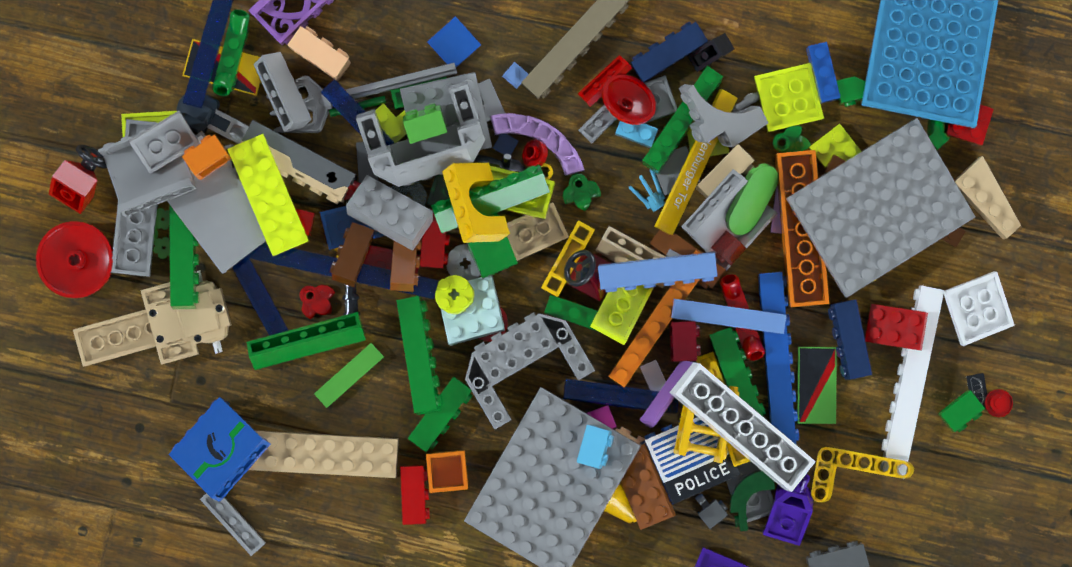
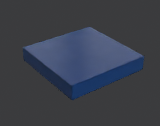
[427,16,481,68]

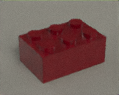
[669,321,701,362]

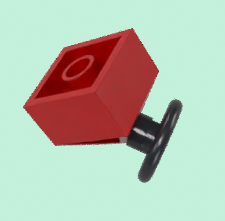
[48,145,107,214]

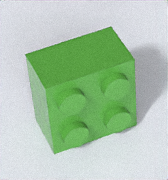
[403,103,447,144]

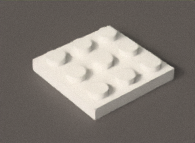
[943,271,1015,346]

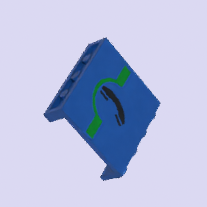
[168,397,271,502]

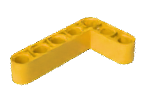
[811,447,914,502]

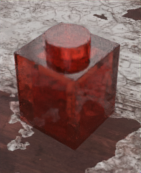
[711,231,747,265]

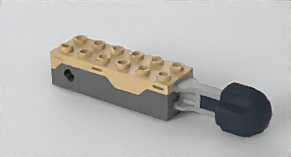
[177,91,361,205]

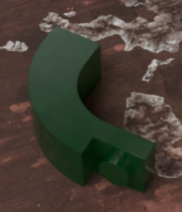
[729,470,775,532]

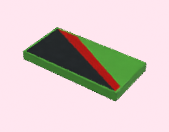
[797,347,837,424]

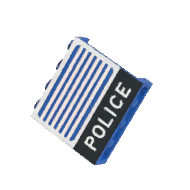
[640,415,740,505]

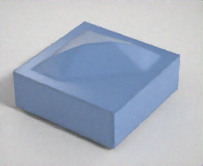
[502,62,529,89]

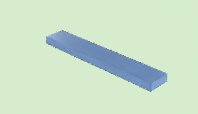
[671,299,786,334]

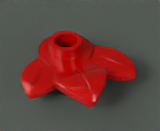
[299,284,335,319]

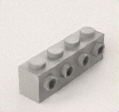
[253,52,312,132]

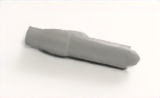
[732,92,759,112]

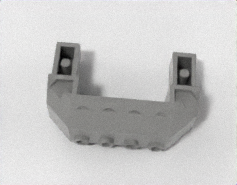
[356,81,485,187]
[465,312,595,429]

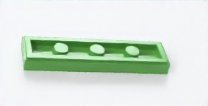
[314,343,384,408]

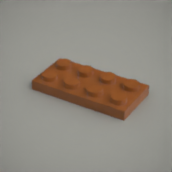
[621,444,676,530]

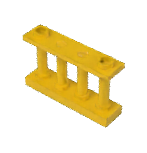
[673,386,739,464]

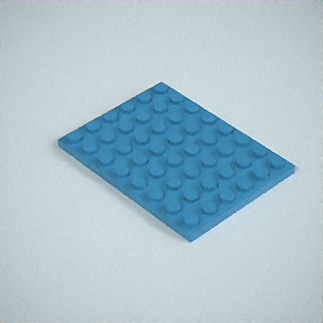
[861,0,998,128]

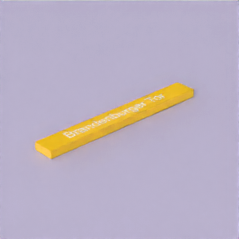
[654,89,738,235]

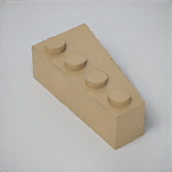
[954,156,1021,239]

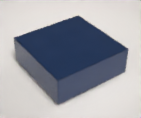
[493,134,519,155]

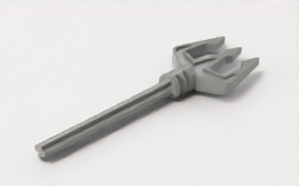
[266,63,457,133]

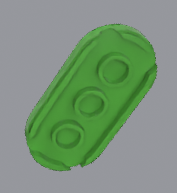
[726,163,779,235]

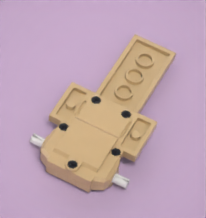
[73,270,232,367]

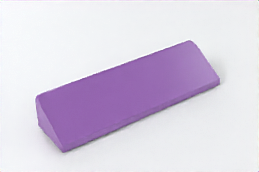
[640,361,695,428]

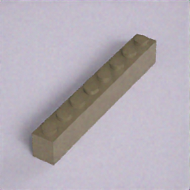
[521,0,630,99]

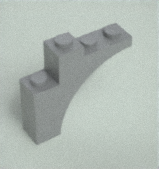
[679,84,768,147]

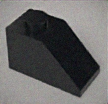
[688,33,735,72]

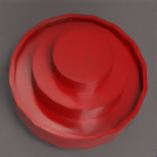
[522,140,548,167]
[984,389,1013,417]

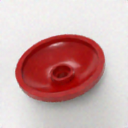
[602,75,656,125]

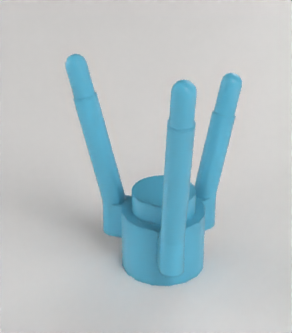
[629,170,665,212]

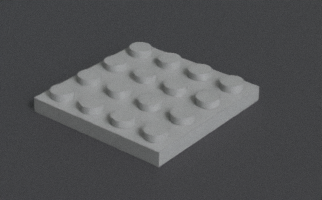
[400,72,492,150]

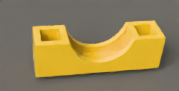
[541,220,595,297]

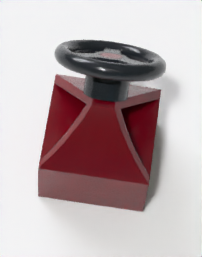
[564,250,610,302]

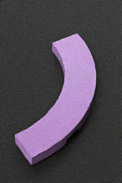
[490,113,584,176]

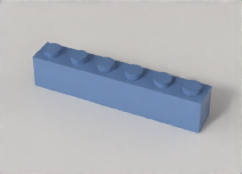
[598,252,718,292]

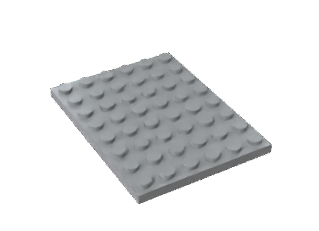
[786,118,975,298]
[464,387,641,567]

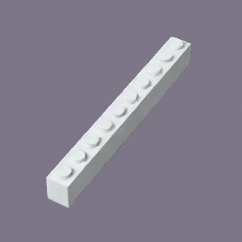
[880,286,944,479]

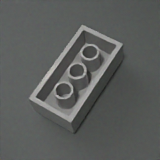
[346,175,433,251]

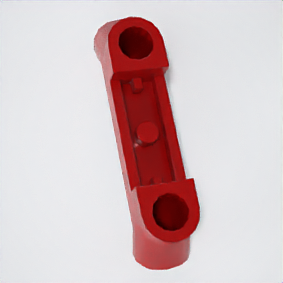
[720,274,765,361]

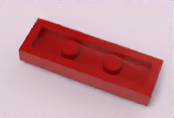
[578,55,632,107]

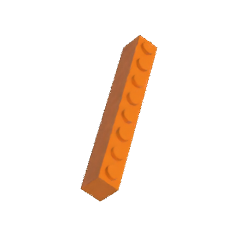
[608,248,703,387]

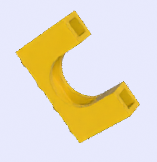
[442,163,510,243]

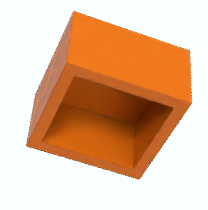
[182,135,231,180]
[426,450,469,493]

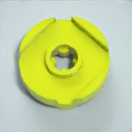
[435,275,474,315]

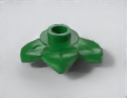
[772,125,811,153]
[563,173,601,211]

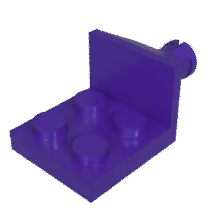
[763,474,813,546]

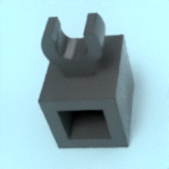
[695,493,728,529]

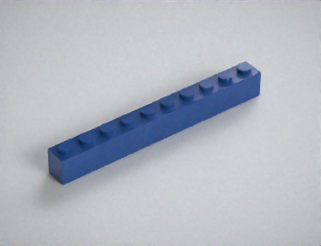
[758,272,799,445]

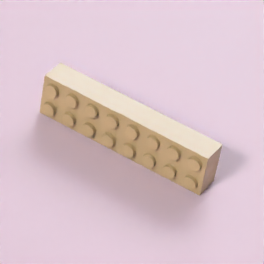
[249,431,399,478]

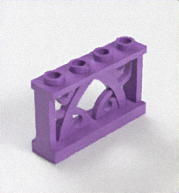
[248,0,334,45]

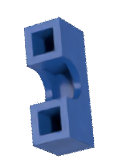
[806,42,841,104]

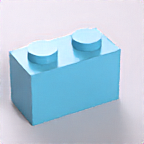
[615,121,658,148]
[577,425,614,469]

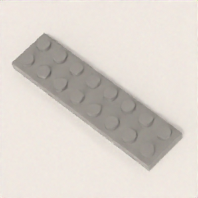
[111,119,158,277]

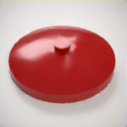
[36,221,113,298]

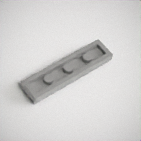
[200,493,266,556]

